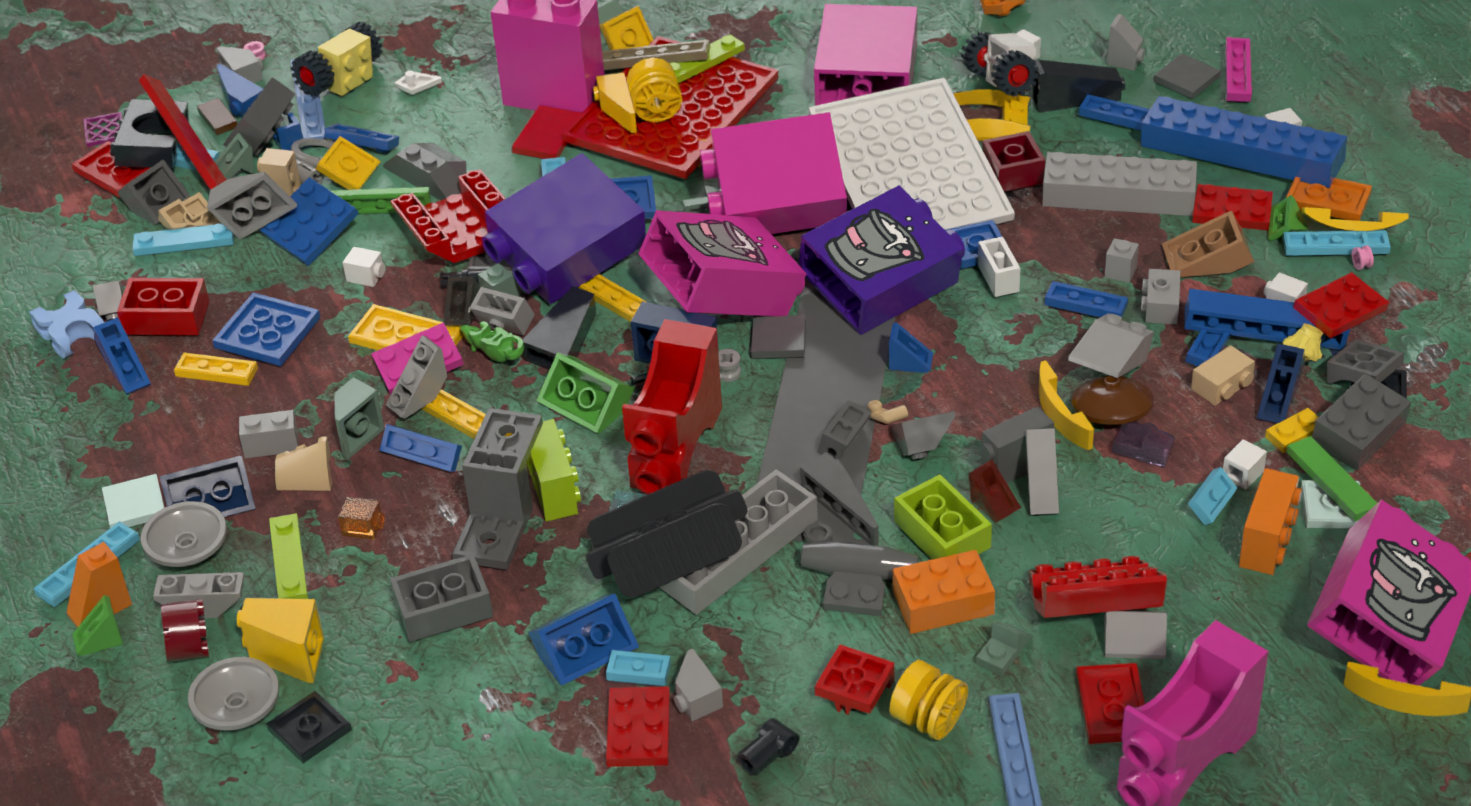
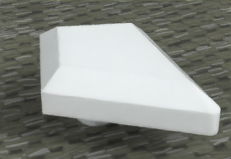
[395,71,442,95]

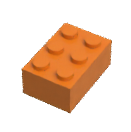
[1239,468,1302,575]
[893,550,995,634]

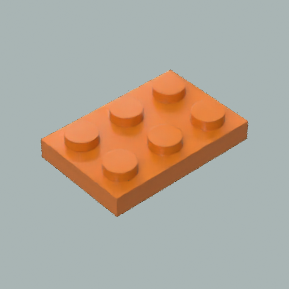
[1286,177,1372,221]

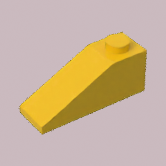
[593,73,637,133]

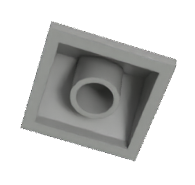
[1104,610,1167,659]

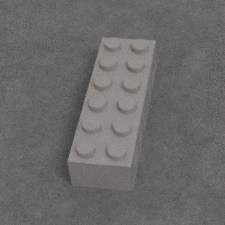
[1042,152,1197,216]
[659,469,818,615]

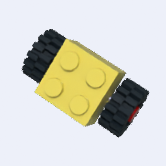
[291,22,382,96]

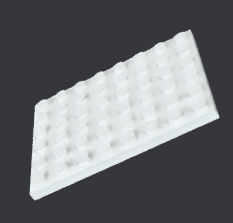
[808,78,1015,230]

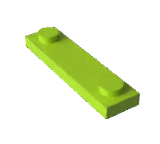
[669,34,745,83]
[269,513,308,599]

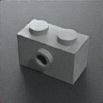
[1141,269,1181,324]
[470,287,535,336]
[239,410,299,458]

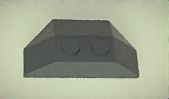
[383,143,467,201]

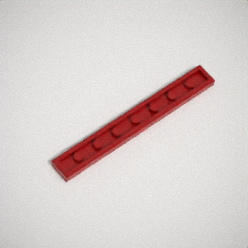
[139,74,226,190]

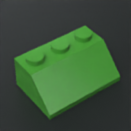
[536,352,635,434]

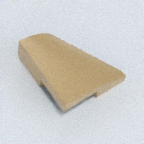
[158,192,222,230]
[275,437,333,491]

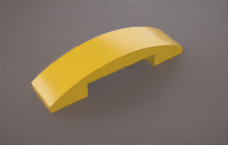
[1302,207,1409,231]
[1039,360,1094,450]
[1343,662,1471,716]

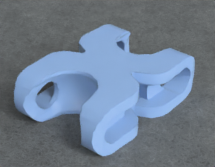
[29,290,104,359]

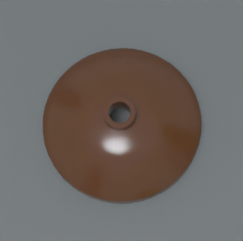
[1071,375,1153,425]

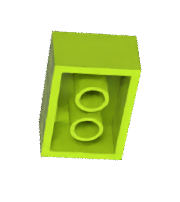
[527,419,581,522]
[894,474,992,559]

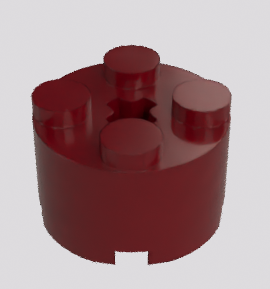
[161,599,209,662]

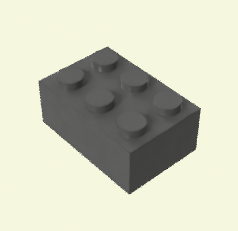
[223,77,295,157]
[1312,374,1411,471]
[389,554,493,642]

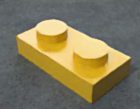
[1265,408,1319,453]

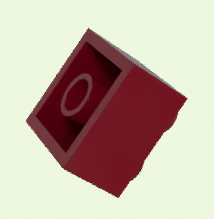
[982,131,1046,191]

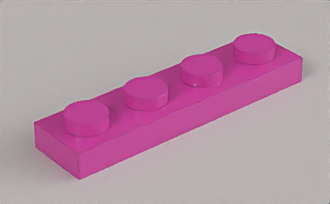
[1226,37,1252,102]

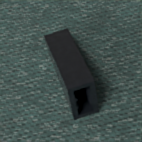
[1032,60,1125,113]
[523,286,596,370]

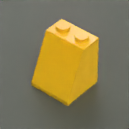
[237,598,324,683]

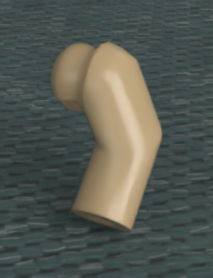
[867,400,908,424]

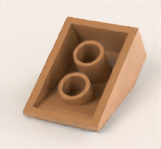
[1162,210,1255,277]

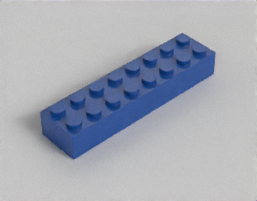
[1141,96,1347,188]

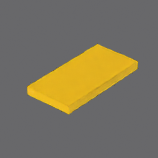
[348,304,464,350]

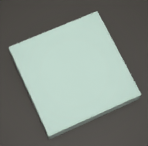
[102,474,164,528]
[1301,480,1360,529]

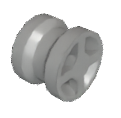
[718,349,741,382]

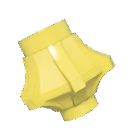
[1282,323,1323,362]

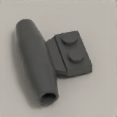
[801,541,919,616]

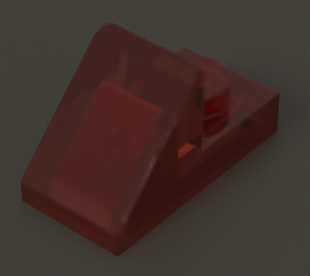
[968,459,1021,523]

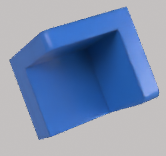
[273,112,304,151]

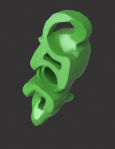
[460,321,524,363]

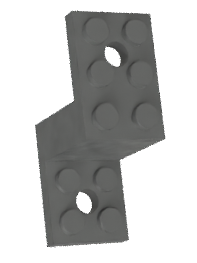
[452,408,543,570]

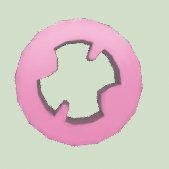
[244,41,266,61]
[1352,245,1374,270]

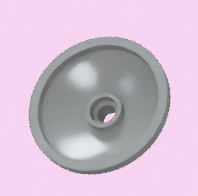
[141,501,227,567]
[188,657,279,730]

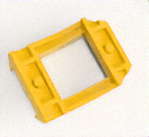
[953,90,1030,140]

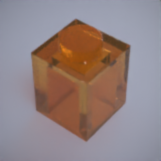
[338,497,385,540]

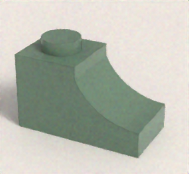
[478,263,526,297]

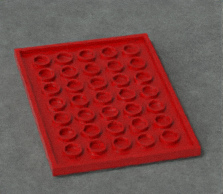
[561,36,779,179]

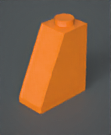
[67,542,132,628]

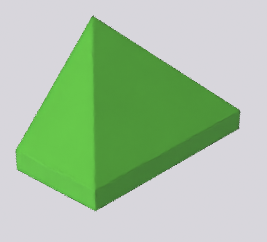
[1268,195,1309,241]
[72,595,123,656]

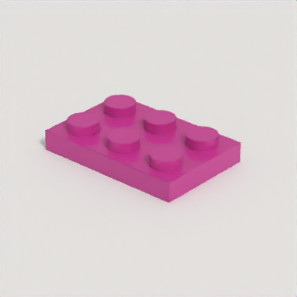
[371,322,464,395]

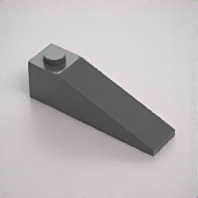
[800,452,879,545]

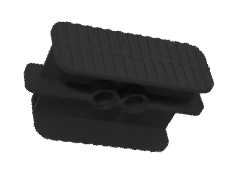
[586,470,748,597]

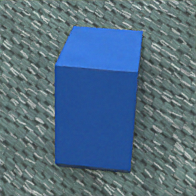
[889,322,933,373]

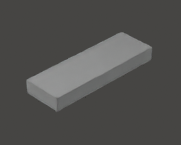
[1025,428,1059,515]

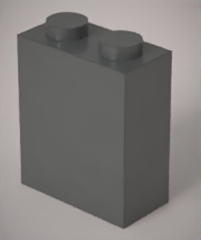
[980,406,1054,488]

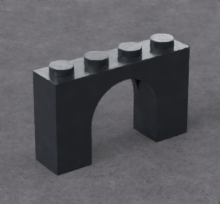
[110,99,189,168]

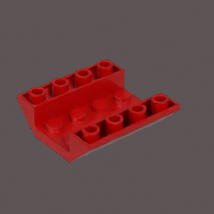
[390,169,506,263]
[1028,556,1167,618]

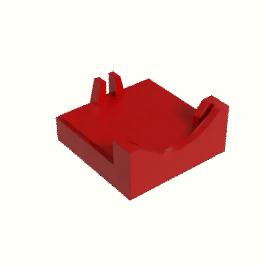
[815,644,895,715]

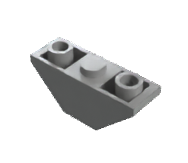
[386,335,447,418]
[153,572,245,618]

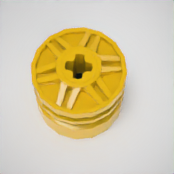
[627,58,682,122]
[890,659,968,740]

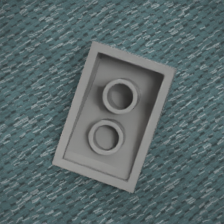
[207,172,297,239]
[1068,314,1154,378]

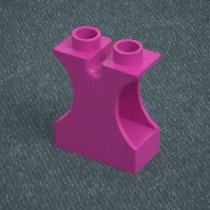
[1117,620,1268,806]

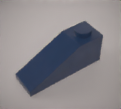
[1257,343,1305,424]

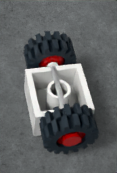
[961,32,1039,97]

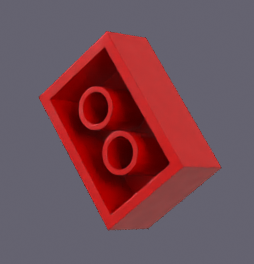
[117,278,210,335]

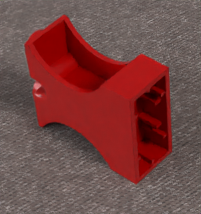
[622,319,722,494]

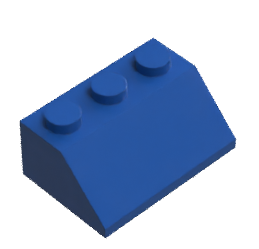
[528,593,639,685]

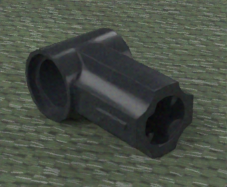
[738,718,800,776]

